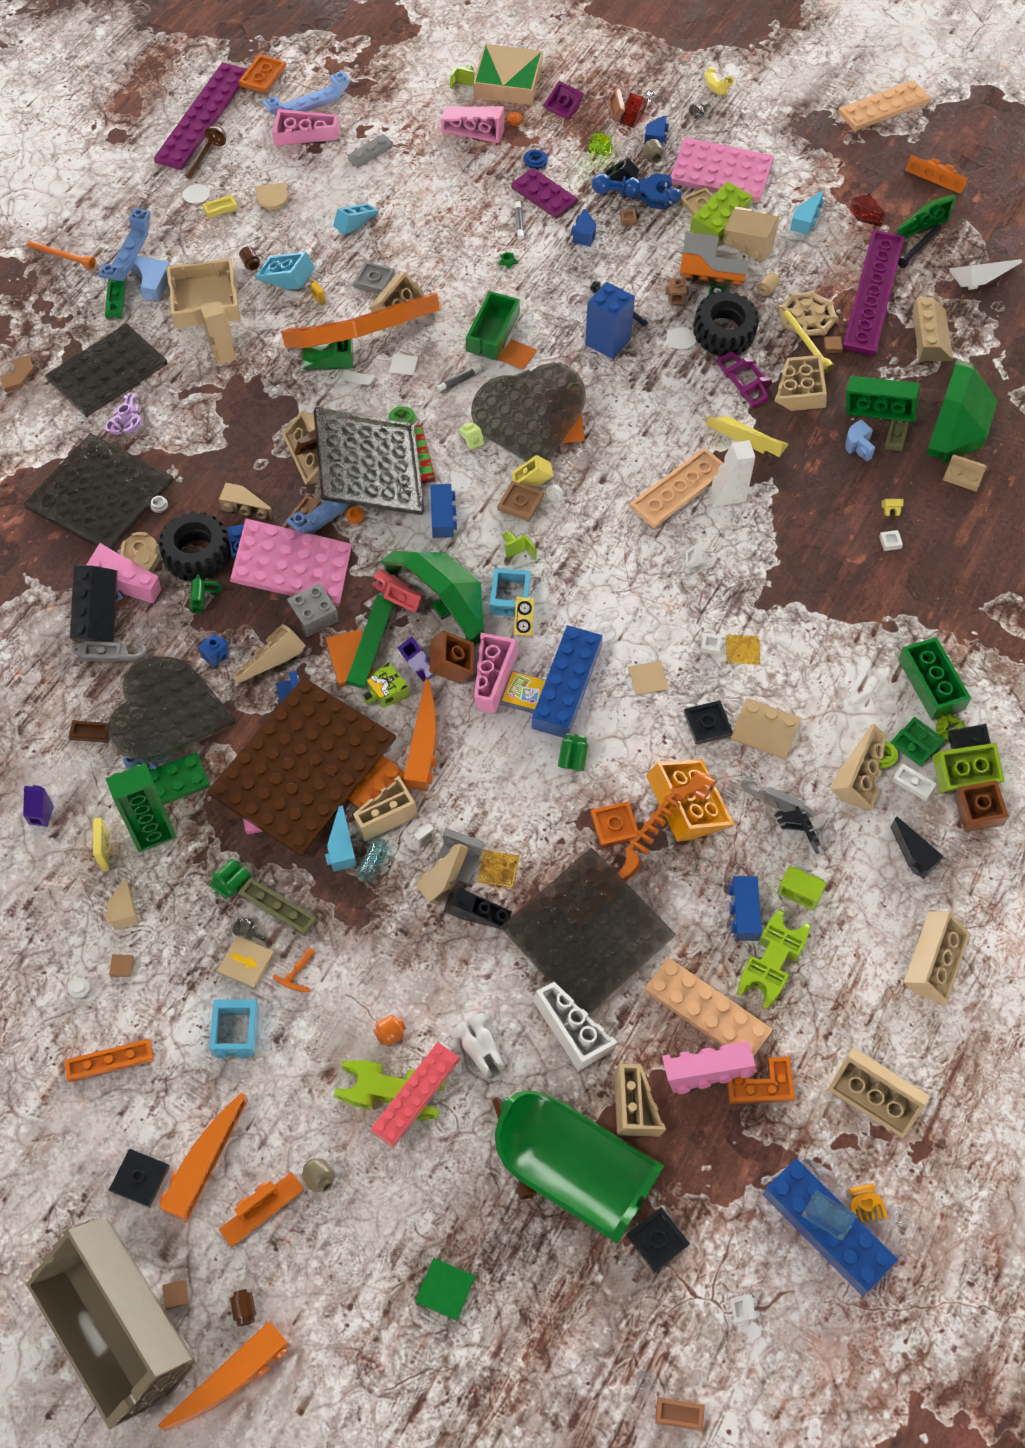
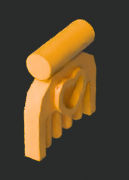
[849,1183,888,1223]

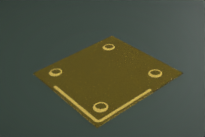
[726,635,760,664]
[478,850,520,888]

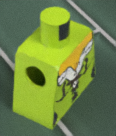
[362,662,410,707]

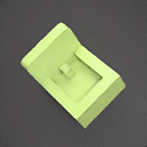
[458,423,484,450]

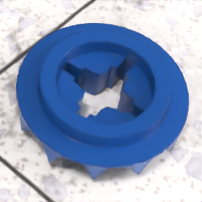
[523,150,548,169]

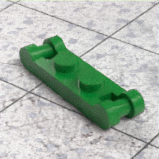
[105,276,127,319]

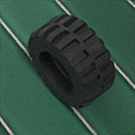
[693,291,759,356]
[158,511,231,582]

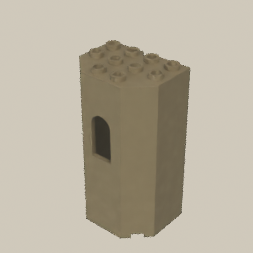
[26,1217,197,1430]

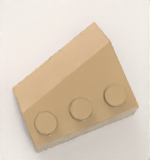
[722,207,779,262]
[775,355,827,411]

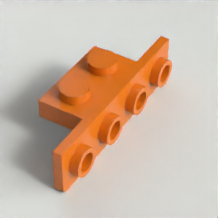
[905,155,968,193]
[218,1172,304,1247]

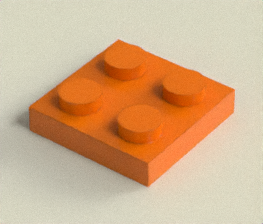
[590,801,638,848]

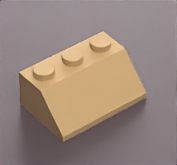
[369,272,424,329]
[731,698,801,760]

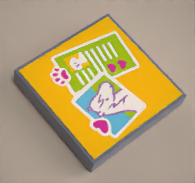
[500,670,546,714]

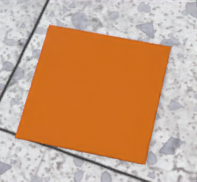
[498,339,537,370]

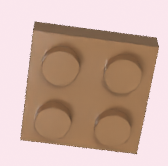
[497,480,544,522]

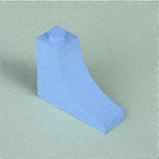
[129,256,170,301]

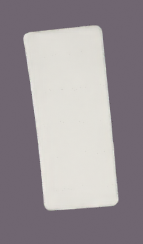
[341,369,374,385]

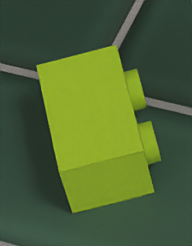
[777,865,827,911]

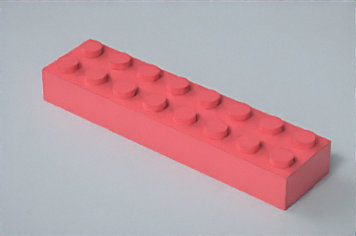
[371,1042,460,1149]

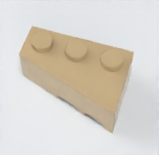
[200,301,237,365]
[353,775,418,841]
[614,1063,666,1137]

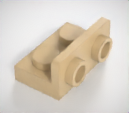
[943,455,987,492]

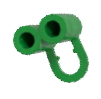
[190,574,222,614]
[557,734,588,771]
[209,859,252,899]

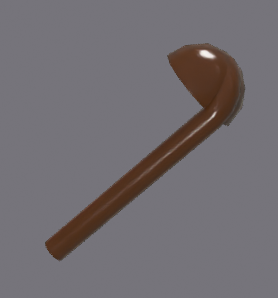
[185,125,227,179]

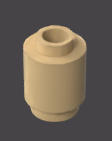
[757,273,780,297]

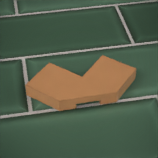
[0,355,34,392]

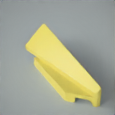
[706,416,788,457]

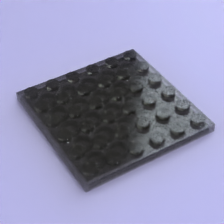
[313,407,425,515]
[23,433,174,550]
[500,847,676,1015]

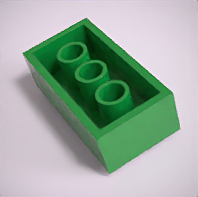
[846,376,920,422]
[898,637,971,720]

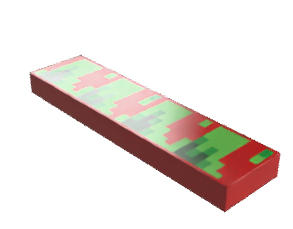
[405,424,435,484]

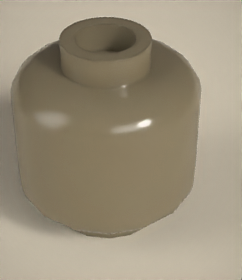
[643,139,665,163]
[302,1158,335,1192]

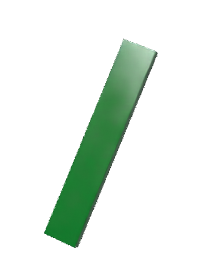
[346,594,394,689]

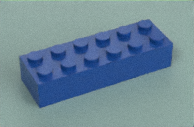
[532,625,603,738]
[762,1158,898,1297]

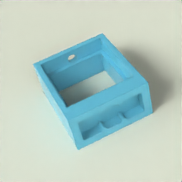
[490,568,531,617]
[209,999,259,1058]

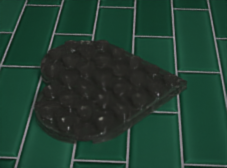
[471,363,586,462]
[108,656,235,762]

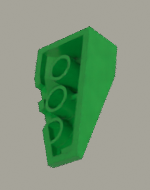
[896,195,956,239]

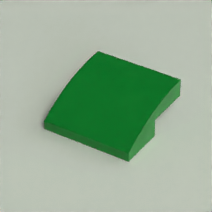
[890,717,945,767]

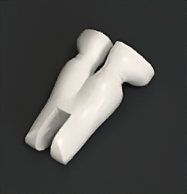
[449,1013,505,1079]

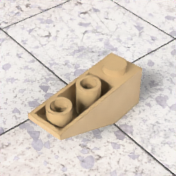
[219,483,273,520]
[415,843,469,905]

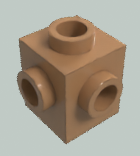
[665,278,689,305]

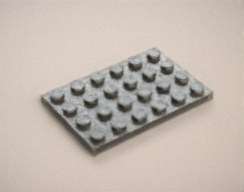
[45,323,168,417]

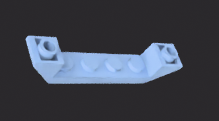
[262,71,350,116]

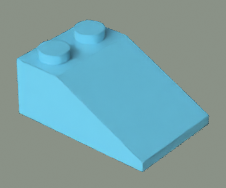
[255,252,315,290]

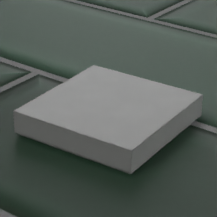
[353,261,395,294]

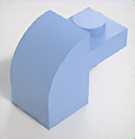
[845,419,875,461]

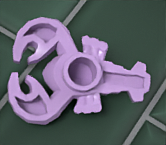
[105,393,143,435]

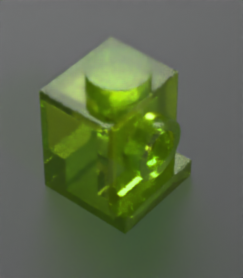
[588,131,613,156]

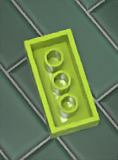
[690,181,754,243]

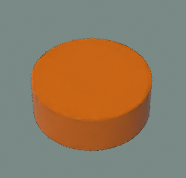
[346,506,365,524]

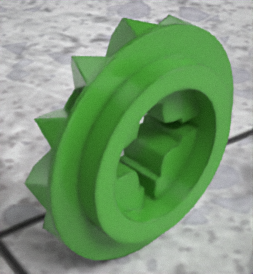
[388,406,416,430]

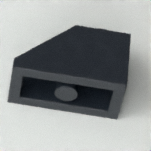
[604,157,639,182]

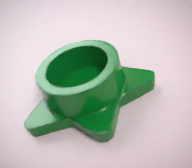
[498,252,519,269]

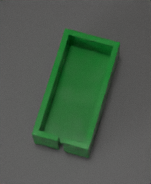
[466,291,520,360]

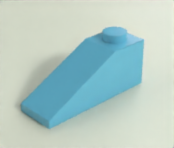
[333,203,379,234]
[325,805,357,872]

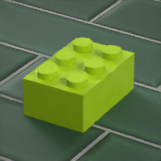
[932,743,1005,794]

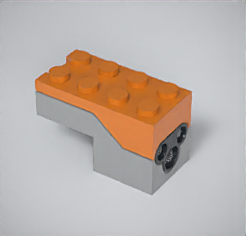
[680,232,748,286]

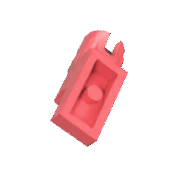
[372,569,424,613]

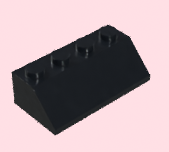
[70,565,118,643]

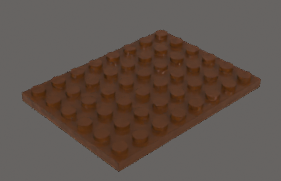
[207,677,396,857]

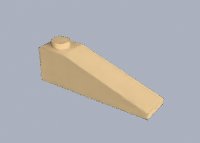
[232,624,306,683]
[831,724,886,811]

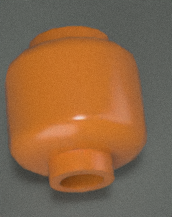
[373,1015,406,1047]

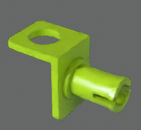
[450,64,475,89]
[503,530,537,560]

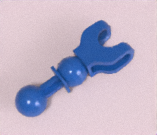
[591,173,672,209]

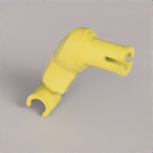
[704,67,734,95]

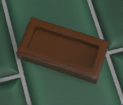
[68,720,112,743]

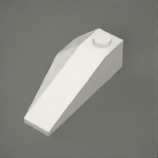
[949,259,1022,290]

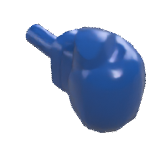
[658,188,682,206]

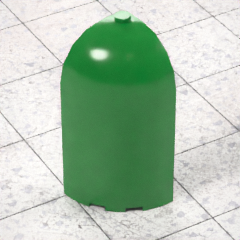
[495,1090,664,1244]

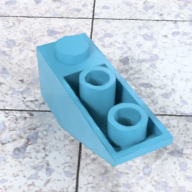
[790,191,825,235]

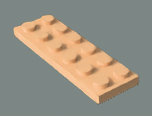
[838,80,931,131]
[629,447,723,528]
[644,957,773,1058]

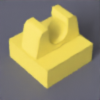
[882,499,904,516]

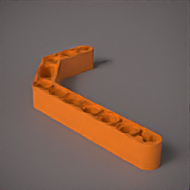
[281,293,441,348]

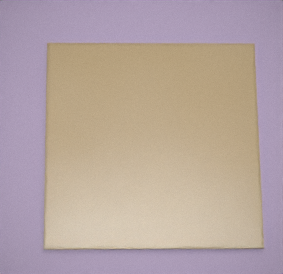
[628,661,669,695]

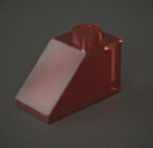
[619,92,648,128]
[850,193,885,227]

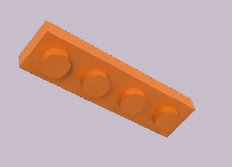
[64,1038,154,1083]

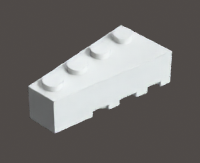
[707,440,755,507]
[533,982,618,1071]

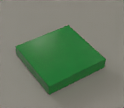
[415,1258,475,1321]

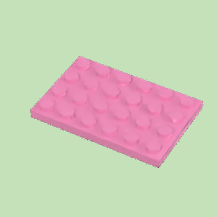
[670,137,774,202]
[230,519,352,607]

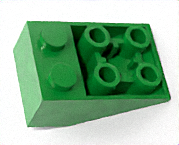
[302,339,353,370]

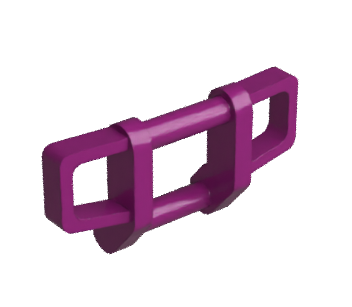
[717,352,772,409]

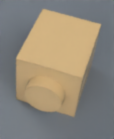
[133,546,162,573]

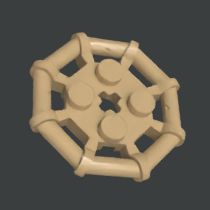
[777,290,839,337]

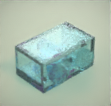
[801,1190,857,1241]

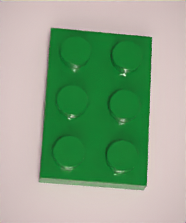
[149,752,211,805]

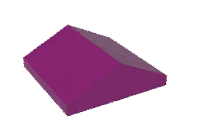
[543,81,584,120]

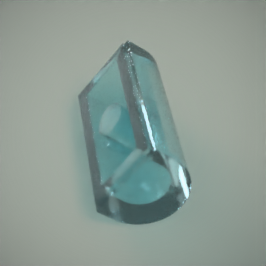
[357,838,389,883]

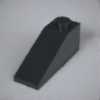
[891,816,943,879]

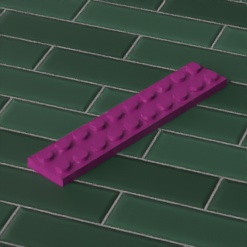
[154,62,248,170]
[842,230,904,356]

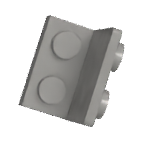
[287,584,339,638]
[432,828,484,885]

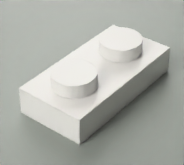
[892,764,937,801]

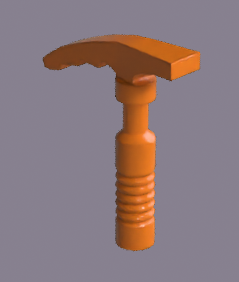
[273,947,315,992]

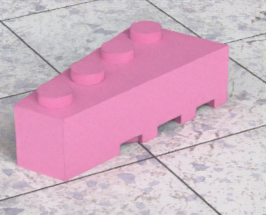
[441,106,504,143]
[272,109,340,146]
[87,543,161,604]
[474,633,519,713]
[662,1041,757,1094]

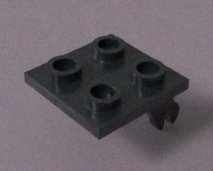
[775,806,820,854]

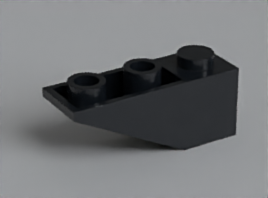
[444,887,512,930]

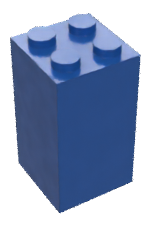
[585,282,635,359]

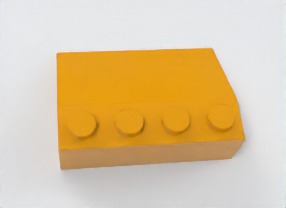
[646,759,734,842]

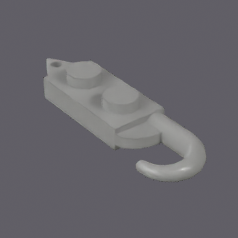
[71,641,147,663]
[741,778,815,817]

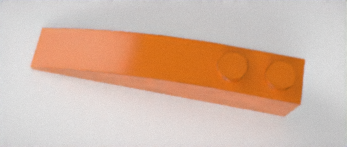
[403,679,437,791]
[159,1093,248,1223]
[158,1321,290,1431]

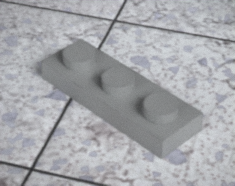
[347,134,393,168]

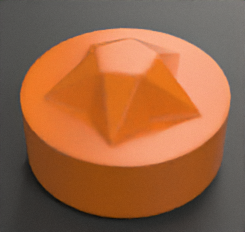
[507,112,522,126]

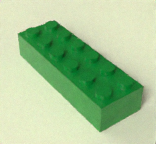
[105,763,177,852]

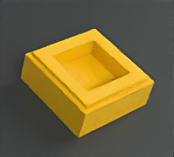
[311,281,326,305]

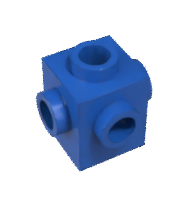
[198,633,230,668]

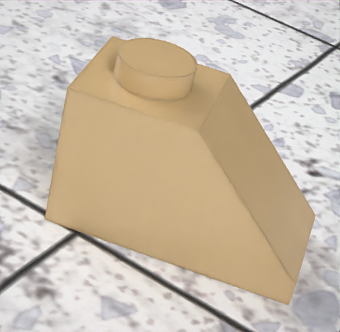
[105,879,139,930]

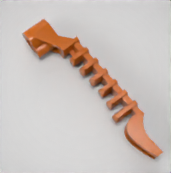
[613,770,717,885]

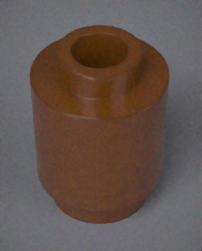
[239,246,260,271]
[229,1289,256,1327]

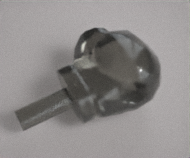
[689,102,711,119]
[232,917,267,942]

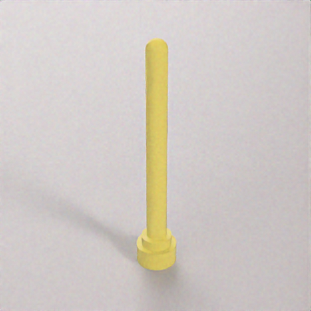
[783,310,834,374]

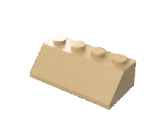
[912,297,953,361]
[282,411,341,485]
[904,911,970,1005]
[827,1047,930,1139]

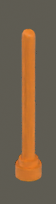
[27,241,96,270]

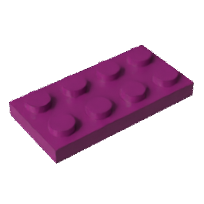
[511,168,578,219]

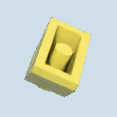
[512,455,553,486]

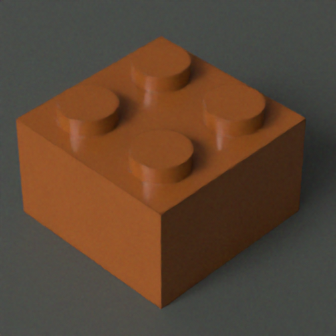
[429,630,474,684]
[954,780,1009,832]

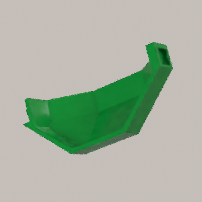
[926,359,998,464]
[379,551,484,647]

